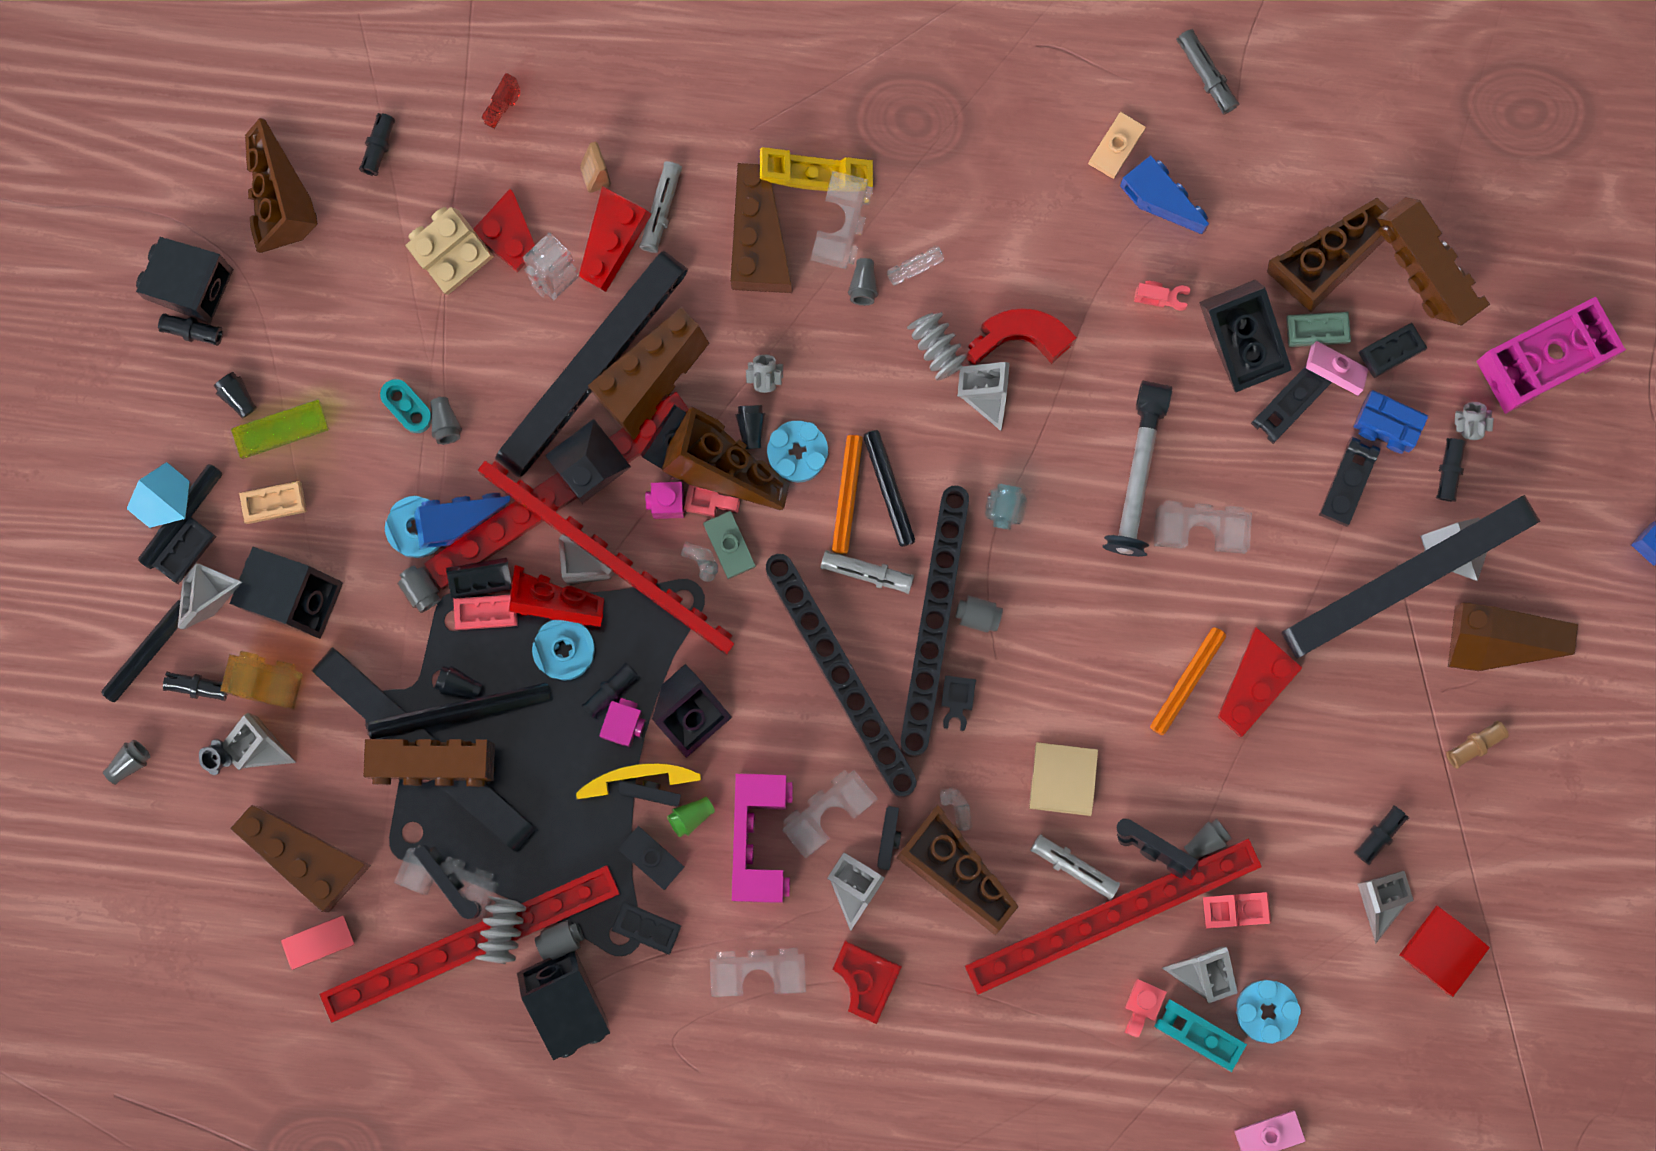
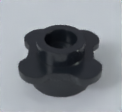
[199,739,232,775]

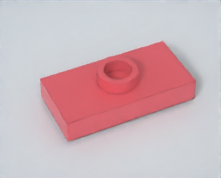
[453,595,518,630]

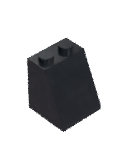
[136,237,234,324]
[229,547,343,639]
[517,950,611,1060]

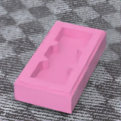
[1306,341,1368,396]
[1234,1110,1306,1151]

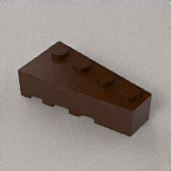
[730,163,792,293]
[1377,197,1490,326]
[1267,198,1389,312]
[588,308,710,440]
[363,739,495,787]
[896,804,1019,935]
[230,805,371,912]

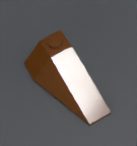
[245,118,318,253]
[662,406,789,510]
[1448,602,1578,672]

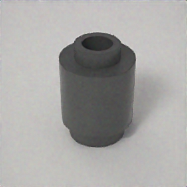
[397,565,441,613]
[955,595,1003,633]
[535,919,584,960]

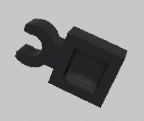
[941,675,976,732]

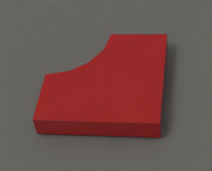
[832,941,902,1024]

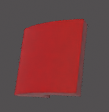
[1399,906,1490,997]

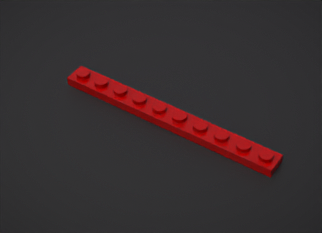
[424,391,689,590]
[478,461,735,655]
[964,838,1262,995]
[319,865,620,1023]

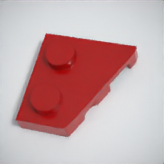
[473,189,537,273]

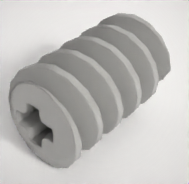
[907,312,967,381]
[475,896,526,964]

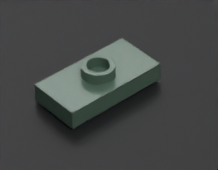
[1286,312,1351,347]
[703,511,756,579]

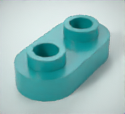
[380,379,432,434]

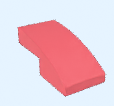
[1203,892,1271,929]
[281,916,354,970]

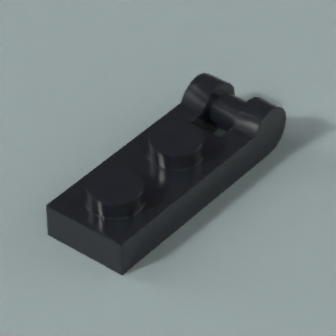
[1251,366,1332,444]
[1319,436,1381,527]
[1117,819,1198,880]
[413,845,482,919]

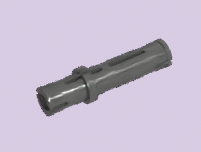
[1176,29,1239,115]

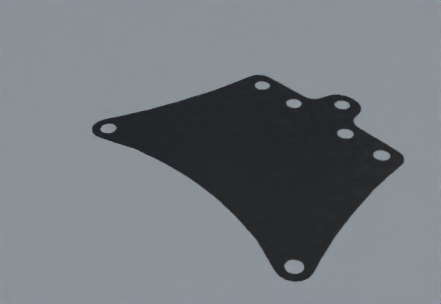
[365,579,705,956]

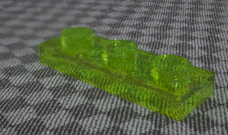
[231,399,329,459]

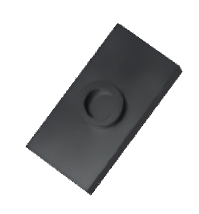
[1358,323,1427,378]
[641,404,687,469]
[152,517,217,585]
[446,558,512,600]
[618,780,681,807]
[877,806,902,871]
[618,826,685,890]
[611,902,681,955]

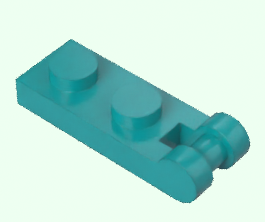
[1154,999,1247,1072]

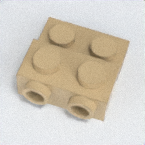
[405,207,494,295]

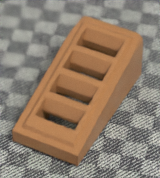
[580,141,611,193]

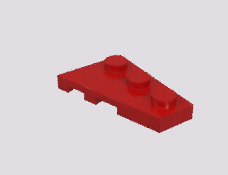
[579,186,652,292]
[508,565,604,627]
[1217,627,1302,737]

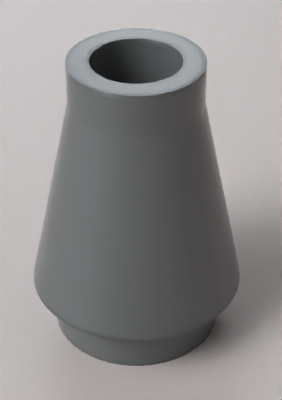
[848,258,878,306]
[430,397,462,445]
[103,740,150,785]
[1184,819,1232,860]

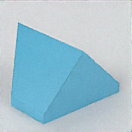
[127,462,191,528]

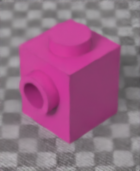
[645,482,684,519]
[599,698,646,748]

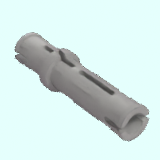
[639,161,682,253]
[821,550,914,594]
[1030,834,1120,900]

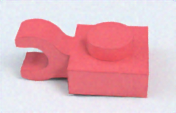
[1134,281,1190,311]
[684,485,740,517]
[1124,979,1167,1038]

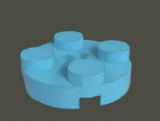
[767,421,828,483]
[385,496,440,558]
[532,620,595,681]
[1236,980,1301,1044]

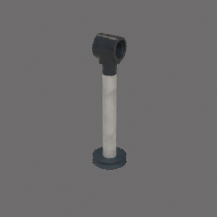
[1102,380,1172,557]

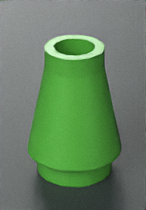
[667,796,715,837]

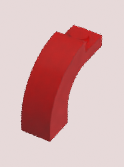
[966,309,1077,365]

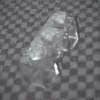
[811,171,873,269]
[523,232,579,301]
[1154,501,1252,554]
[782,770,878,859]
[394,845,499,918]
[710,948,806,997]

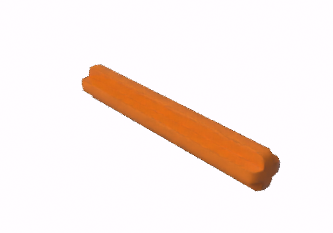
[832,435,863,555]
[1150,627,1226,736]

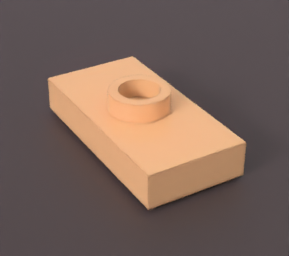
[1088,112,1146,179]
[239,481,307,524]

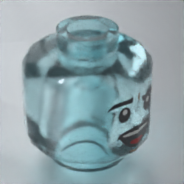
[984,484,1027,530]

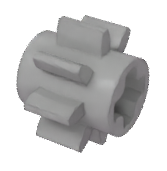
[746,355,783,393]
[1455,402,1494,440]

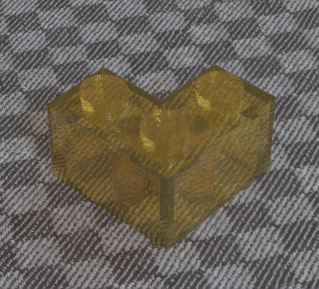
[220,651,303,710]

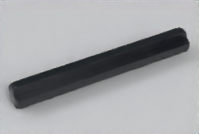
[864,430,915,547]
[138,464,222,569]
[101,600,180,702]

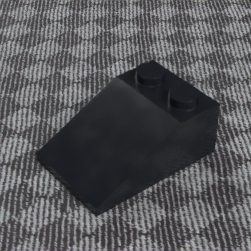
[1199,280,1292,392]

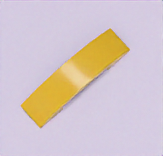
[760,147,873,192]
[576,764,701,799]

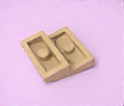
[1029,742,1098,816]

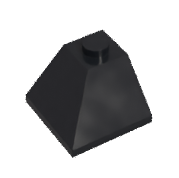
[545,419,631,504]
[652,664,732,758]

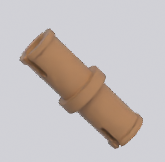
[1446,720,1509,769]

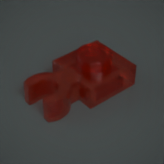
[482,73,520,129]

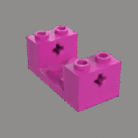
[1476,296,1626,414]
[732,774,793,903]

